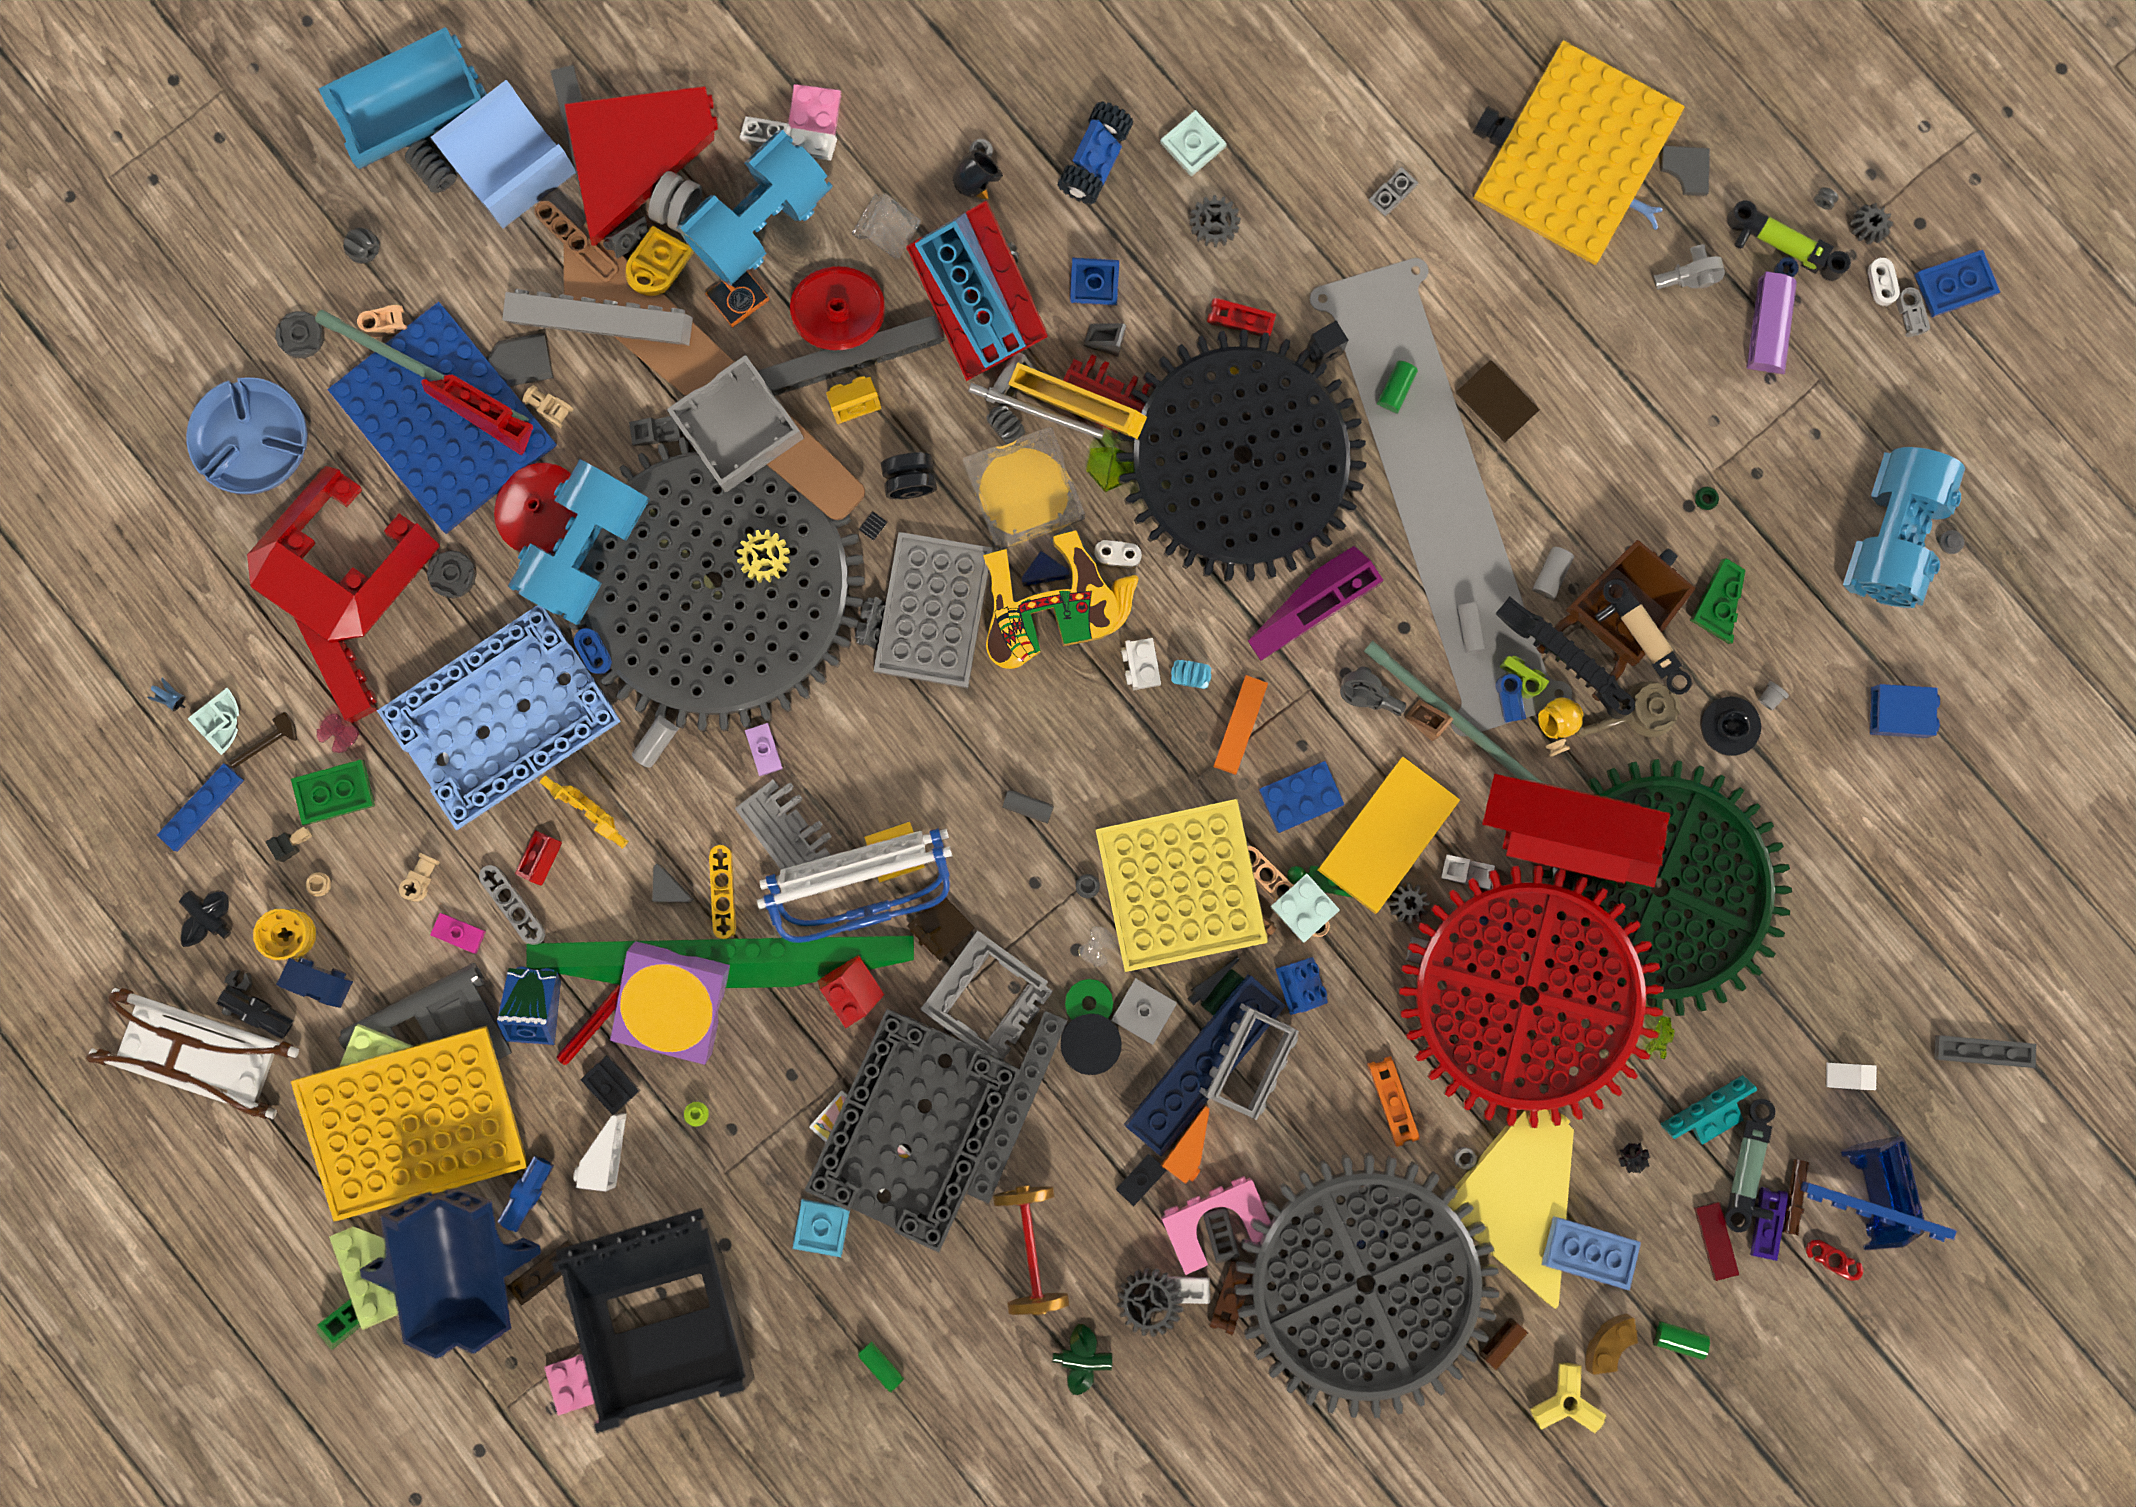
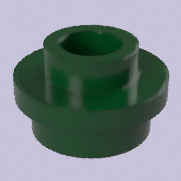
[1694,487,1719,511]

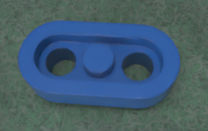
[574,628,612,674]

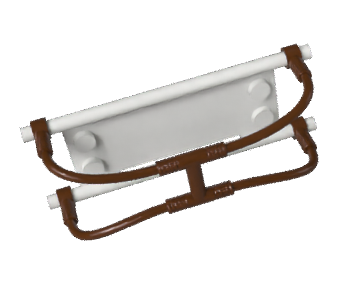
[86,988,299,1119]

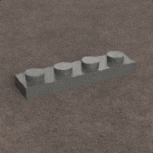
[1934,1035,2036,1068]

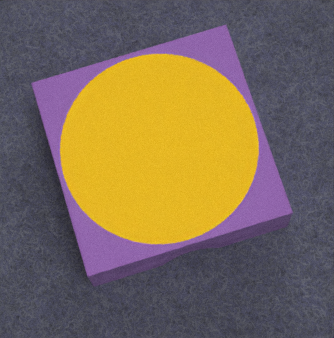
[610,941,730,1065]

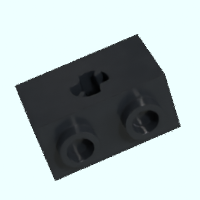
[1307,320,1349,366]

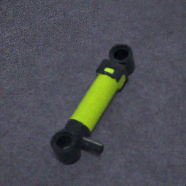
[1727,200,1851,281]

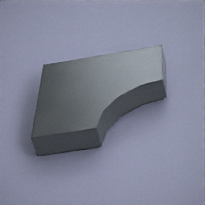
[1661,146,1710,196]

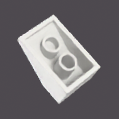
[574,1113,627,1191]

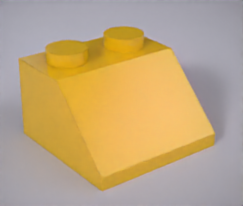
[826,376,882,424]

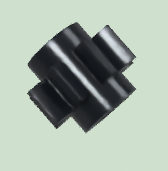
[1619,1143,1650,1173]

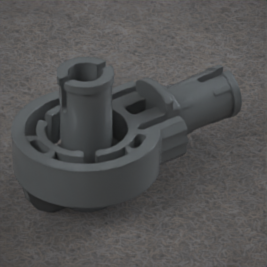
[1340,666,1406,716]

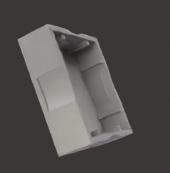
[667,355,804,492]

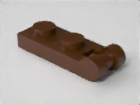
[1209,1260,1252,1335]

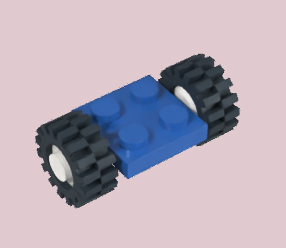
[1057,101,1133,204]

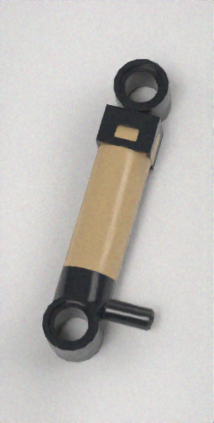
[1595,578,1693,695]

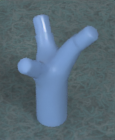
[1629,198,1662,230]

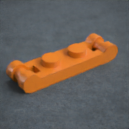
[1367,1056,1420,1148]

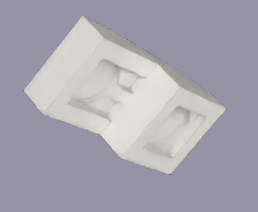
[1441,855,1495,890]

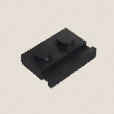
[580,1055,641,1115]

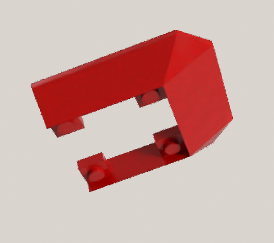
[247,466,440,642]

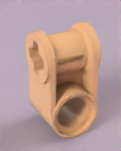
[357,305,407,338]

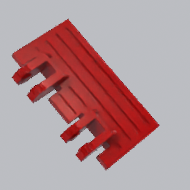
[1063,354,1151,433]

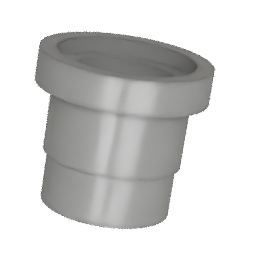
[1758,681,1789,711]

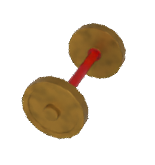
[993,1185,1069,1315]

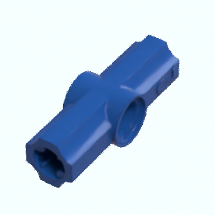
[498,1156,554,1232]

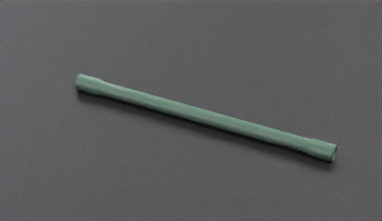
[315,310,529,423]
[1364,641,1544,783]

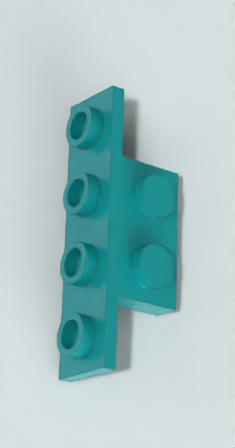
[1661,1075,1757,1145]

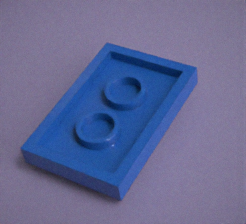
[1915,250,2000,317]
[1259,761,1345,833]

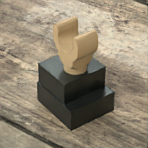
[265,827,312,862]

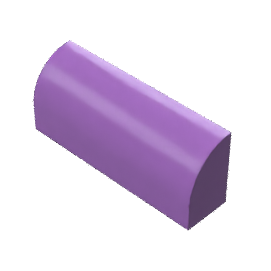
[1747,272,1797,374]

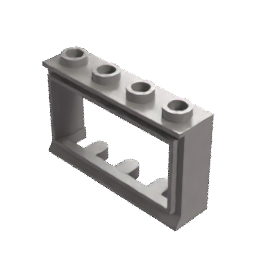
[1199,1003,1299,1120]

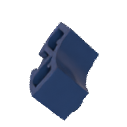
[276,956,353,1008]

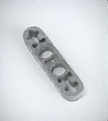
[479,865,545,945]

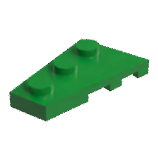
[1689,558,1746,644]

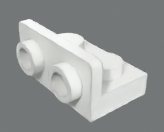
[1121,638,1161,690]

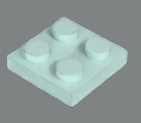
[1160,110,1226,177]
[1270,874,1340,943]

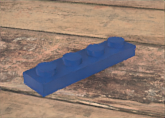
[157,763,244,852]

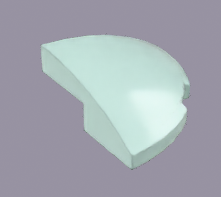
[188,688,239,755]

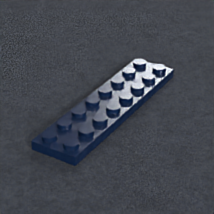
[1123,974,1285,1157]

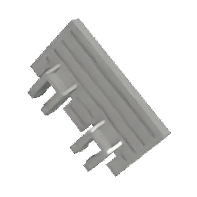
[735,779,832,869]

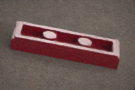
[1694,1202,1740,1281]

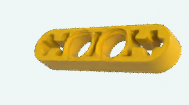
[709,845,736,939]

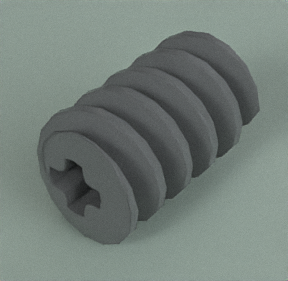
[405,139,456,193]

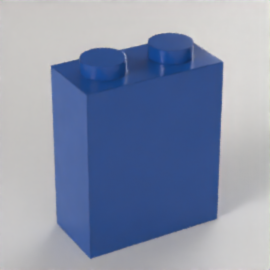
[1870,684,1940,738]

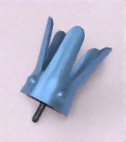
[147,678,186,711]

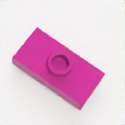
[430,913,486,954]

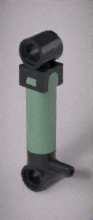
[1724,1099,1776,1233]

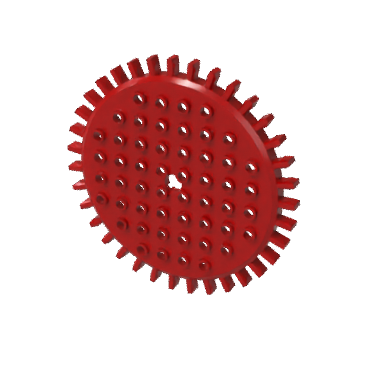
[1398,866,1663,1128]

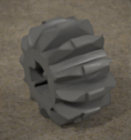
[1850,203,1893,245]
[986,404,1025,445]
[1388,883,1430,924]

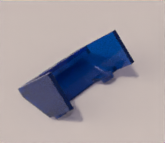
[1841,1136,1925,1250]

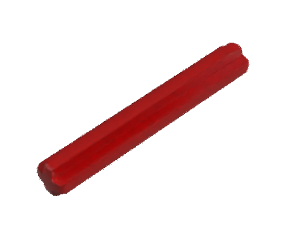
[556,985,621,1065]

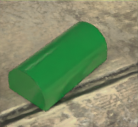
[1377,360,1418,414]
[1653,1321,1710,1360]
[858,1341,905,1392]

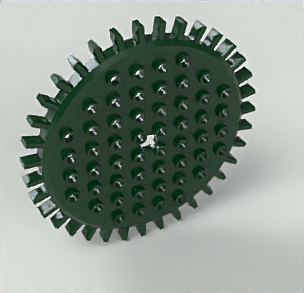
[1532,759,1792,1016]

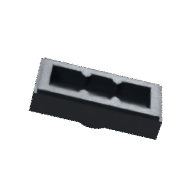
[1116,1153,1167,1207]

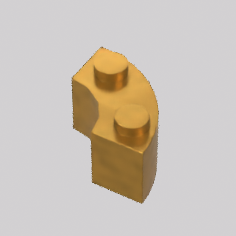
[1585,1314,1638,1375]

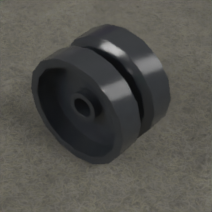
[881,452,937,500]

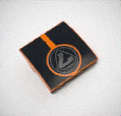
[705,271,770,328]

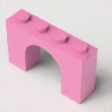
[1161,1176,1270,1275]

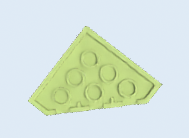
[329,1227,398,1330]

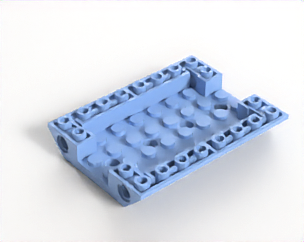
[377,605,621,830]

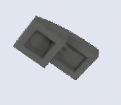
[629,416,683,446]

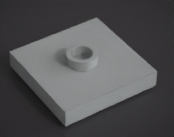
[1111,978,1177,1045]

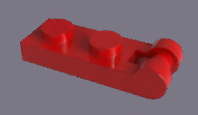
[1207,298,1276,339]

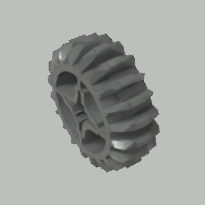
[1117,1268,1184,1337]

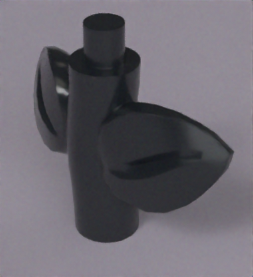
[179,890,231,947]

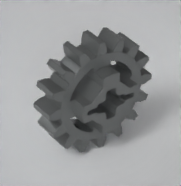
[1189,195,1241,248]

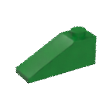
[316,1299,361,1350]

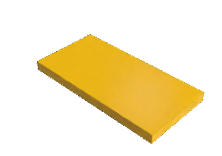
[1318,756,1460,914]

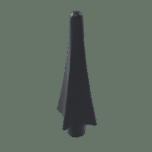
[1187,956,1239,1006]

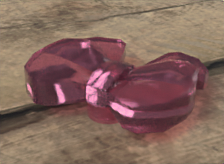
[317,714,359,753]

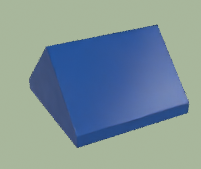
[1070,258,1120,305]

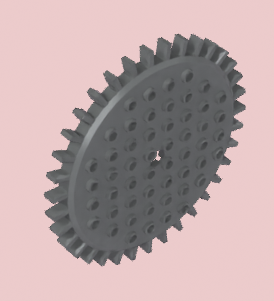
[1235,1153,1499,1418]

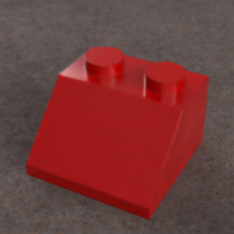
[817,955,884,1029]

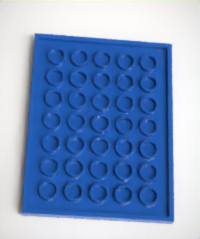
[327,302,557,534]

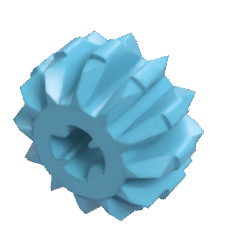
[1171,660,1212,689]

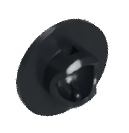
[1701,696,1761,756]
[1061,1014,1122,1075]

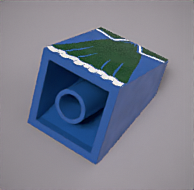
[497,966,561,1045]

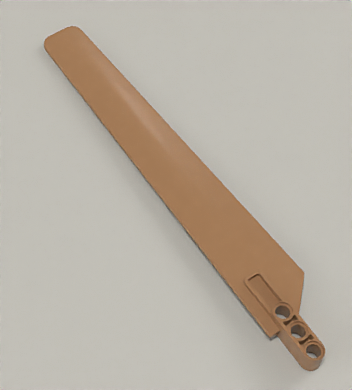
[534,200,865,520]

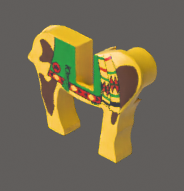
[983,530,1139,669]

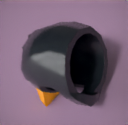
[952,150,1003,199]

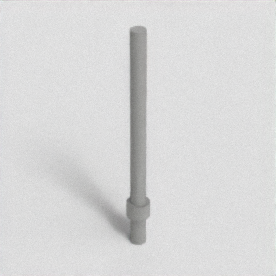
[968,383,1104,439]

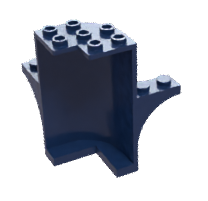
[360,1189,541,1359]

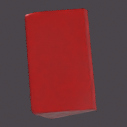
[515,830,562,886]

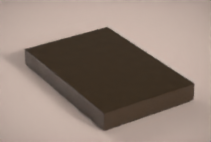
[1456,360,1540,443]

